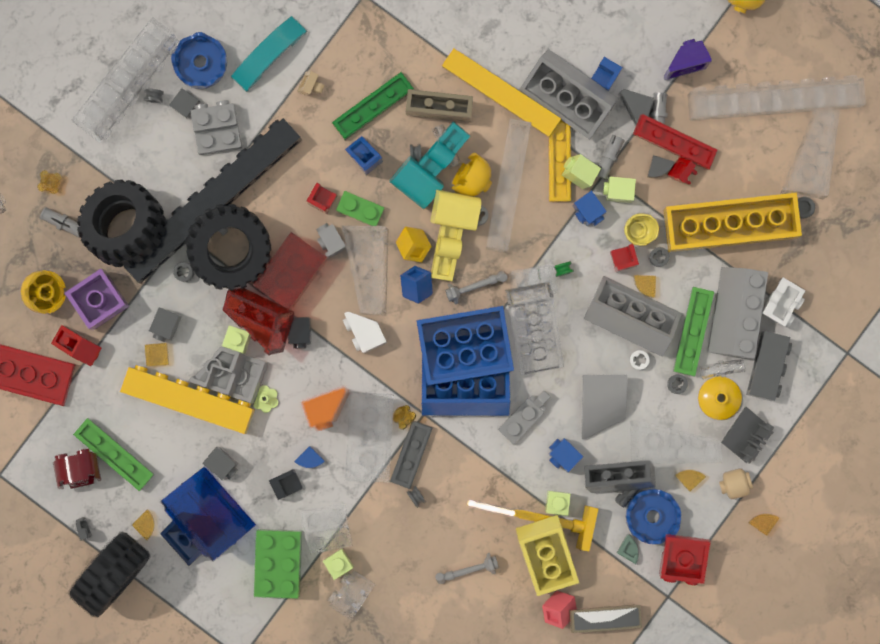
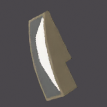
[569,604,642,633]

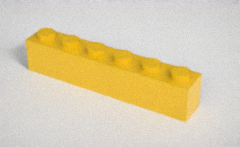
[120,365,255,434]

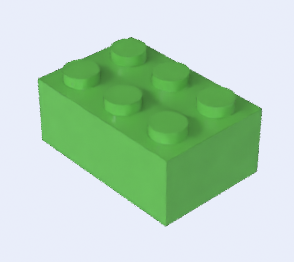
[254,529,302,598]

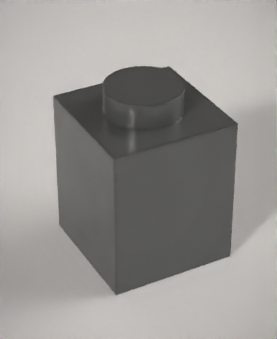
[149,307,182,342]
[202,447,239,480]

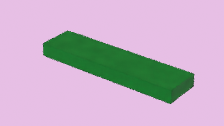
[332,72,414,140]

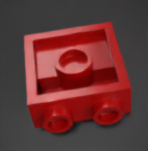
[659,534,711,585]

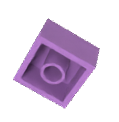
[65,269,129,331]

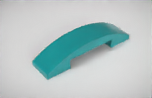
[231,16,307,92]

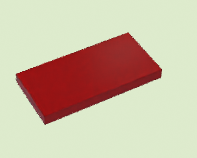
[0,344,76,406]

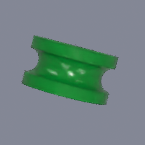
[553,261,574,277]

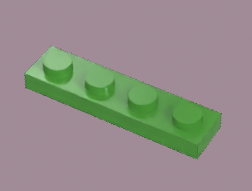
[673,287,714,377]
[73,418,155,491]

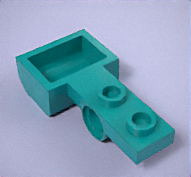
[389,121,470,209]

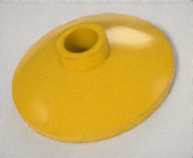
[698,376,742,420]

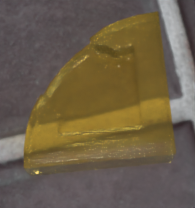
[633,275,656,298]
[674,470,706,492]
[132,509,154,540]
[748,514,779,536]

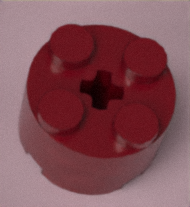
[53,449,101,489]

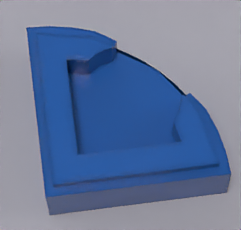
[294,446,325,468]

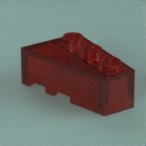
[223,288,295,356]

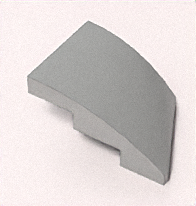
[189,346,268,404]
[582,375,627,439]

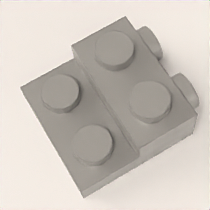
[190,100,242,155]

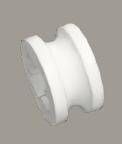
[630,350,649,370]

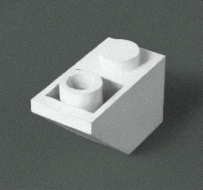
[343,312,387,354]

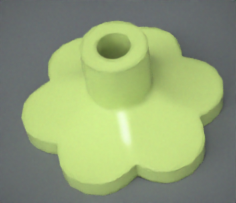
[253,385,279,413]

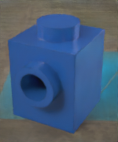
[572,190,607,226]
[548,438,583,472]

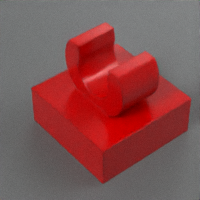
[667,157,698,185]

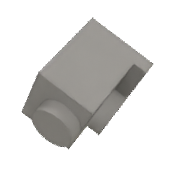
[316,223,347,259]

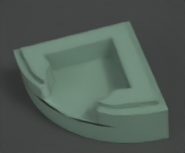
[616,534,639,564]

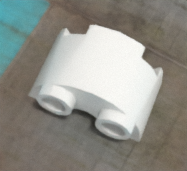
[762,277,805,328]

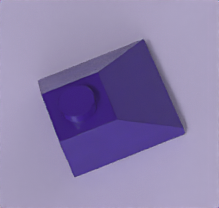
[663,39,712,80]

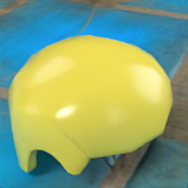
[624,213,659,246]

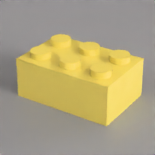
[515,515,579,596]

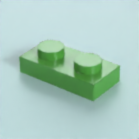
[336,191,385,228]

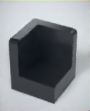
[269,469,303,500]

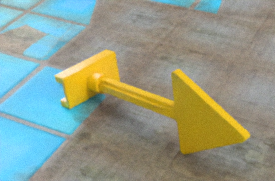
[467,501,598,552]

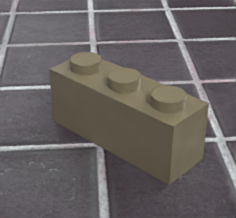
[406,89,473,122]

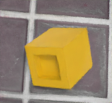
[396,226,432,262]

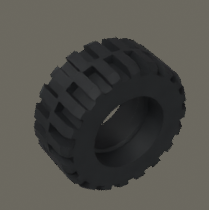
[77,179,166,267]
[186,204,272,291]
[69,532,150,617]

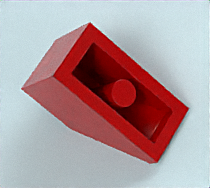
[51,325,102,367]

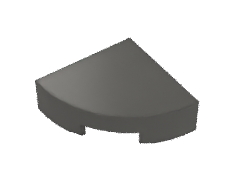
[647,156,674,178]
[76,517,92,541]

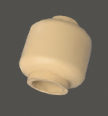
[719,468,753,499]

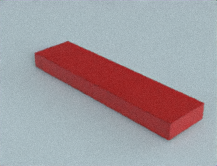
[633,114,718,170]

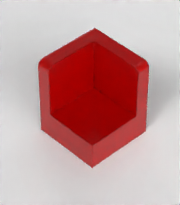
[306,183,337,214]
[610,244,639,272]

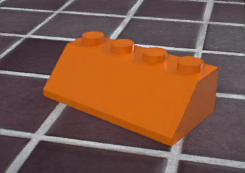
[301,387,350,431]

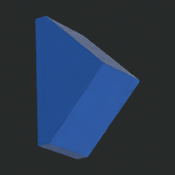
[345,136,383,175]

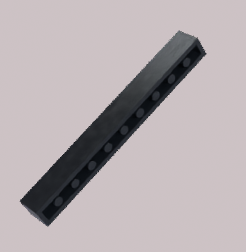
[123,118,302,284]

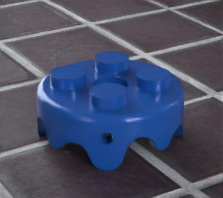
[171,32,227,89]
[625,489,681,544]

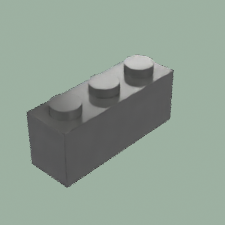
[746,331,792,401]
[585,460,656,493]

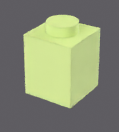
[562,154,601,189]
[603,177,636,203]
[222,326,252,354]
[545,490,571,516]
[323,548,354,580]

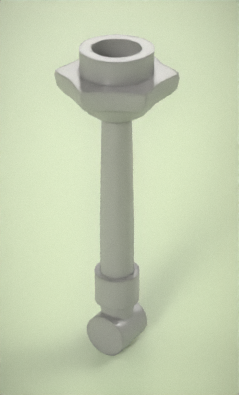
[445,271,508,305]
[435,553,499,584]

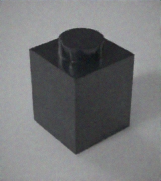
[288,317,311,349]

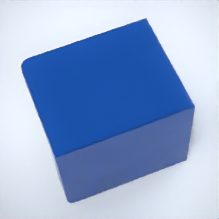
[591,56,623,91]
[400,266,433,304]

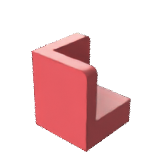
[542,591,577,629]

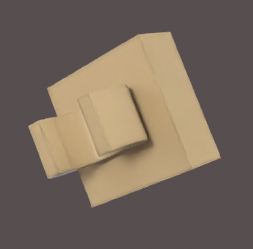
[297,71,325,95]

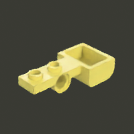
[430,189,481,281]

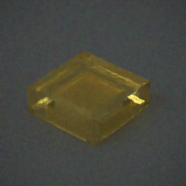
[145,343,169,367]

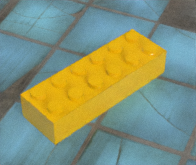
[663,193,802,252]

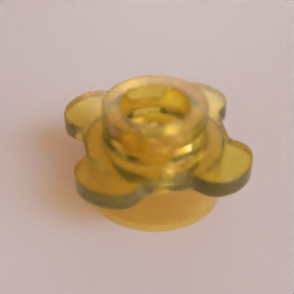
[37,170,61,194]
[393,405,416,430]

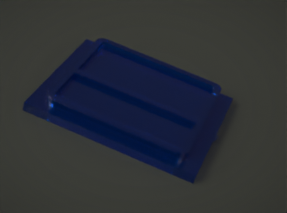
[160,466,256,561]

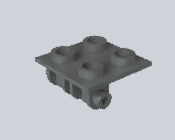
[721,406,774,464]

